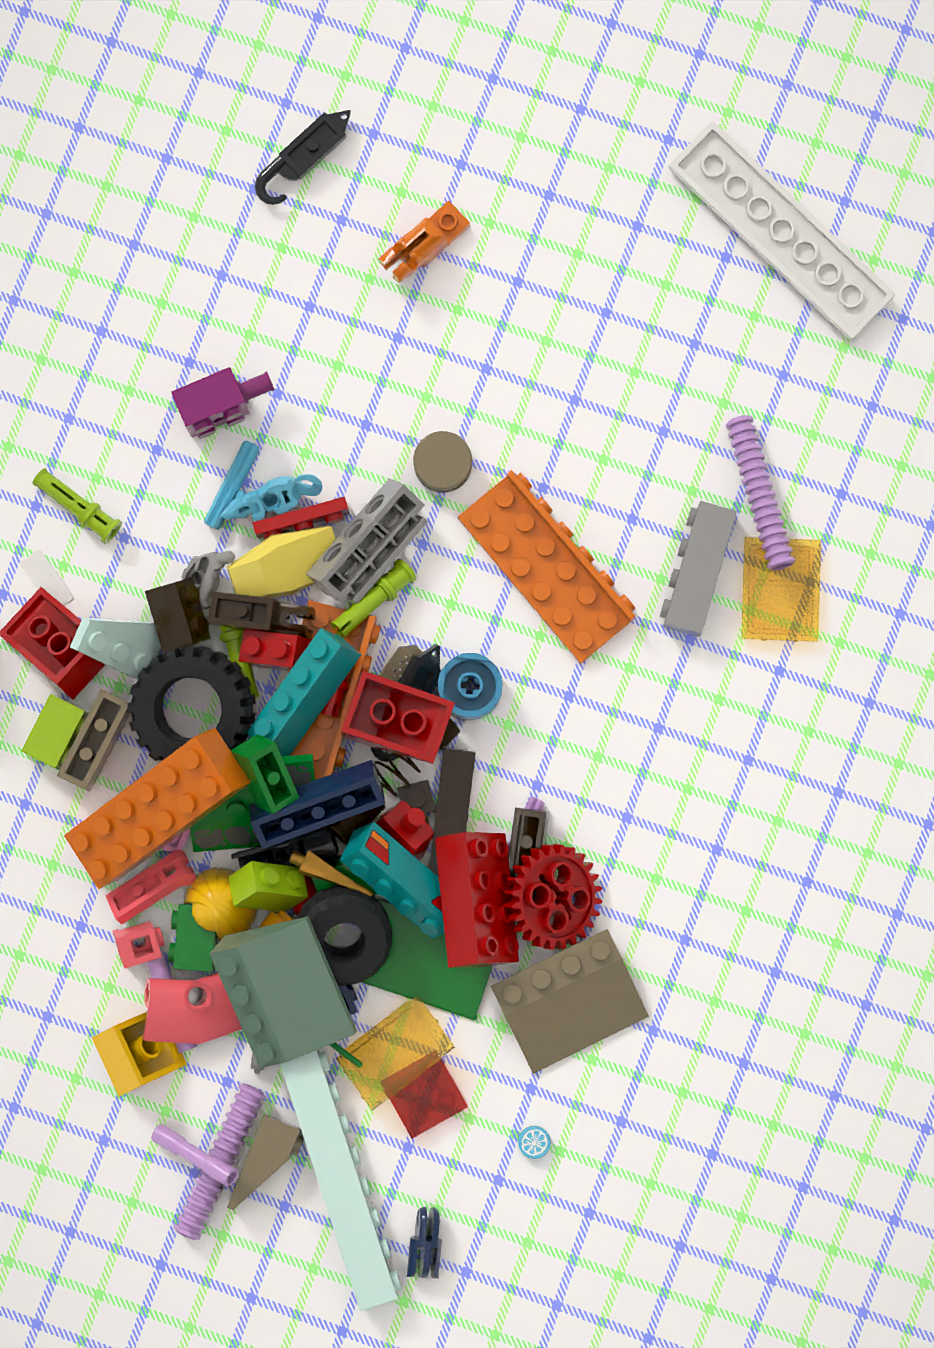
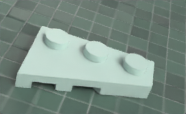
[70,618,161,680]

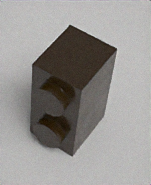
[145,577,211,653]

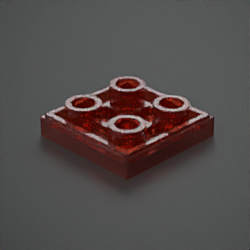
[380,1050,468,1139]

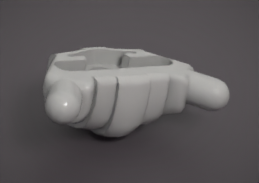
[181,551,235,625]

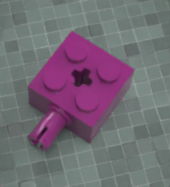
[171,367,275,439]

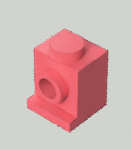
[112,921,165,968]

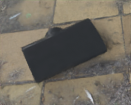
[231,827,340,868]

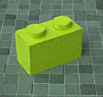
[21,694,88,770]
[228,861,308,912]

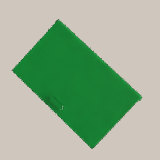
[361,899,493,1021]

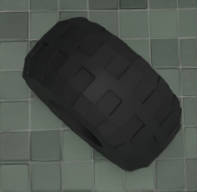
[296,886,392,986]

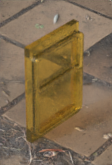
[336,996,455,1110]

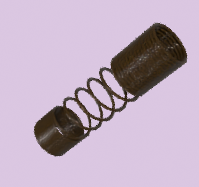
[326,718,460,845]

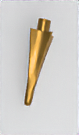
[289,850,373,897]

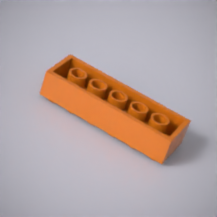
[64,728,251,890]

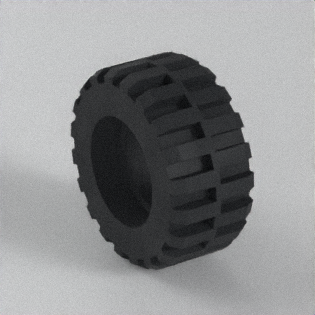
[127,646,256,761]

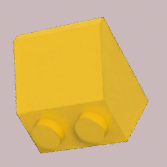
[92,1012,187,1097]

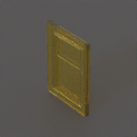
[741,537,821,643]

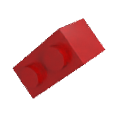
[238,630,312,671]

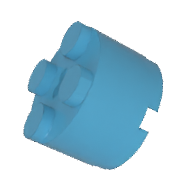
[438,653,503,720]

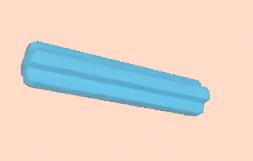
[204,441,259,530]

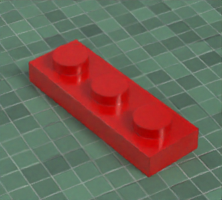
[252,496,350,540]

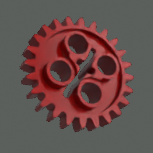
[504,844,603,950]

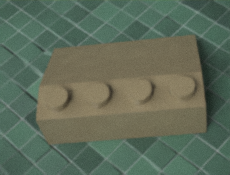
[490,929,649,1074]

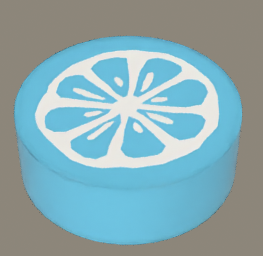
[518,1126,551,1159]

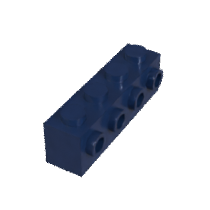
[249,760,386,849]

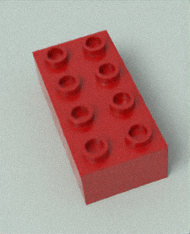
[435,832,519,968]

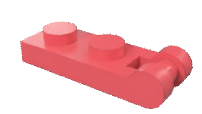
[105,850,196,925]

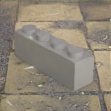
[659,501,737,637]

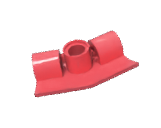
[143,972,242,1044]

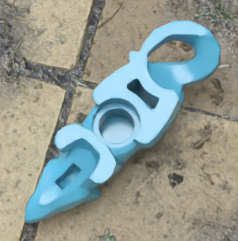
[220,474,323,521]

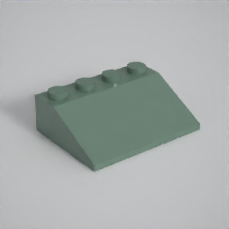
[209,917,357,1068]

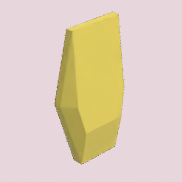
[227,525,336,598]

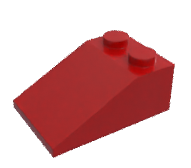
[0,587,105,700]
[341,670,455,764]

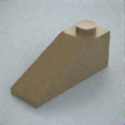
[227,1114,304,1210]

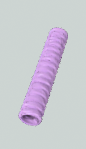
[725,415,796,571]
[173,1083,266,1240]

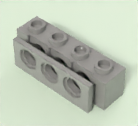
[306,478,428,603]

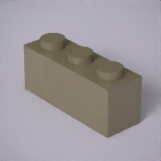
[57,689,131,792]

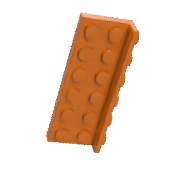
[457,470,636,664]
[288,600,381,780]

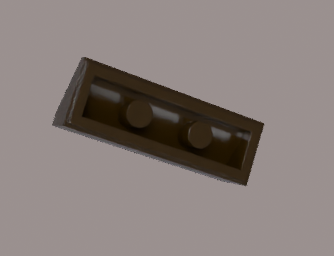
[508,807,550,901]

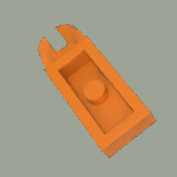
[378,200,470,283]

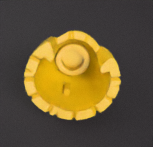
[184,867,257,941]

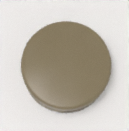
[413,431,472,493]

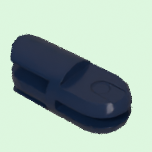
[406,1206,442,1279]

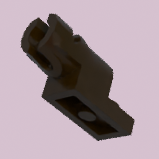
[208,591,315,639]

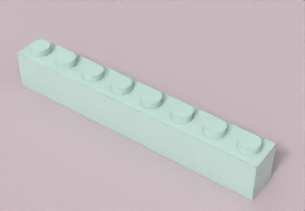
[280,1050,402,1312]

